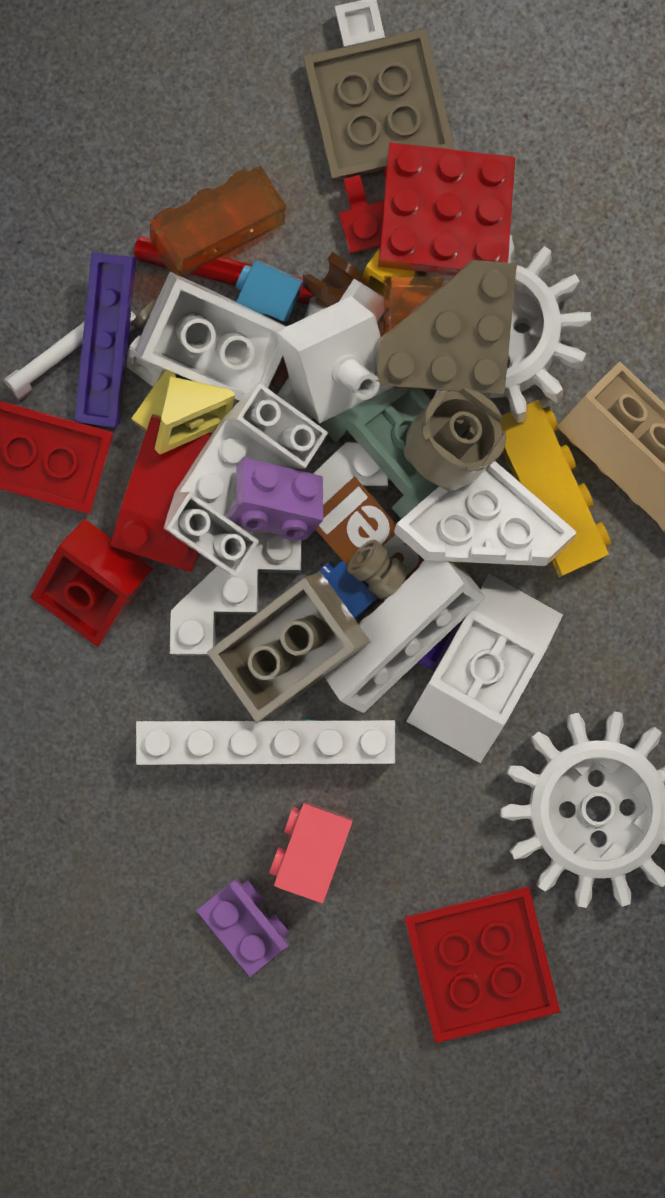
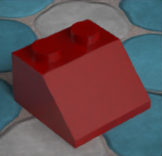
[30,519,153,647]

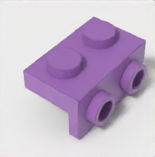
[227,457,323,540]

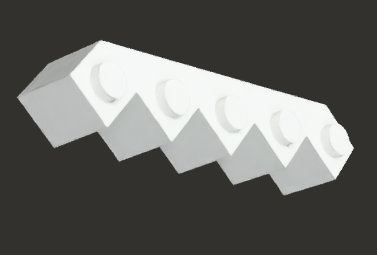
[170,442,388,656]

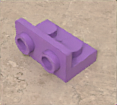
[196,877,291,977]

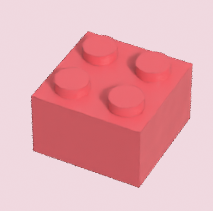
[269,801,353,904]

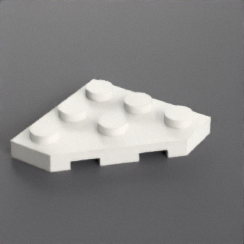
[394,461,577,566]

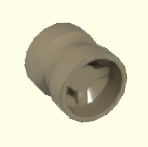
[347,540,408,600]

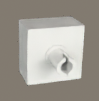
[277,296,394,424]

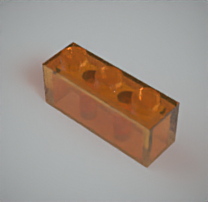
[149,165,286,277]

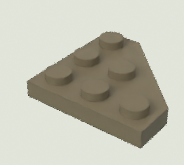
[375,260,517,394]

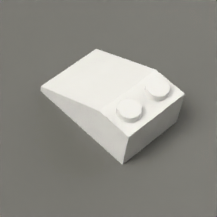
[135,272,287,401]

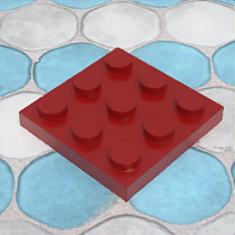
[378,142,515,275]
[404,886,560,1043]

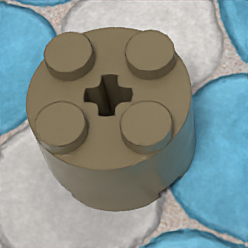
[404,388,506,491]

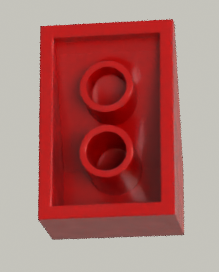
[110,414,213,572]

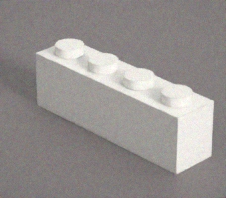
[325,560,486,713]

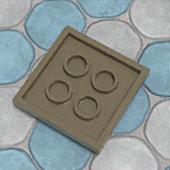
[303,28,455,182]

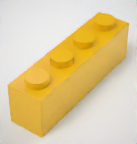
[500,399,611,578]

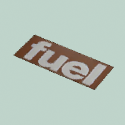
[316,476,424,604]

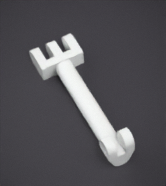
[3,311,136,401]

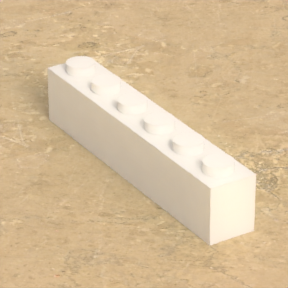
[136,720,395,765]

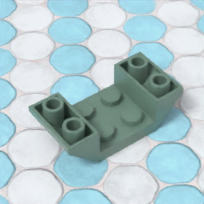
[320,386,439,519]

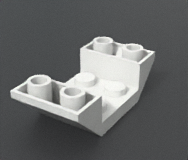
[163,383,328,577]
[406,574,563,763]

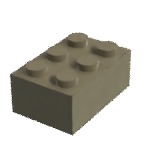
[207,572,371,723]

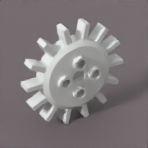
[400,235,591,423]
[500,711,665,908]

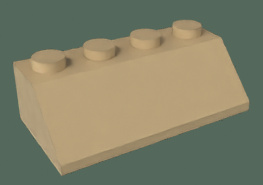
[556,361,665,532]

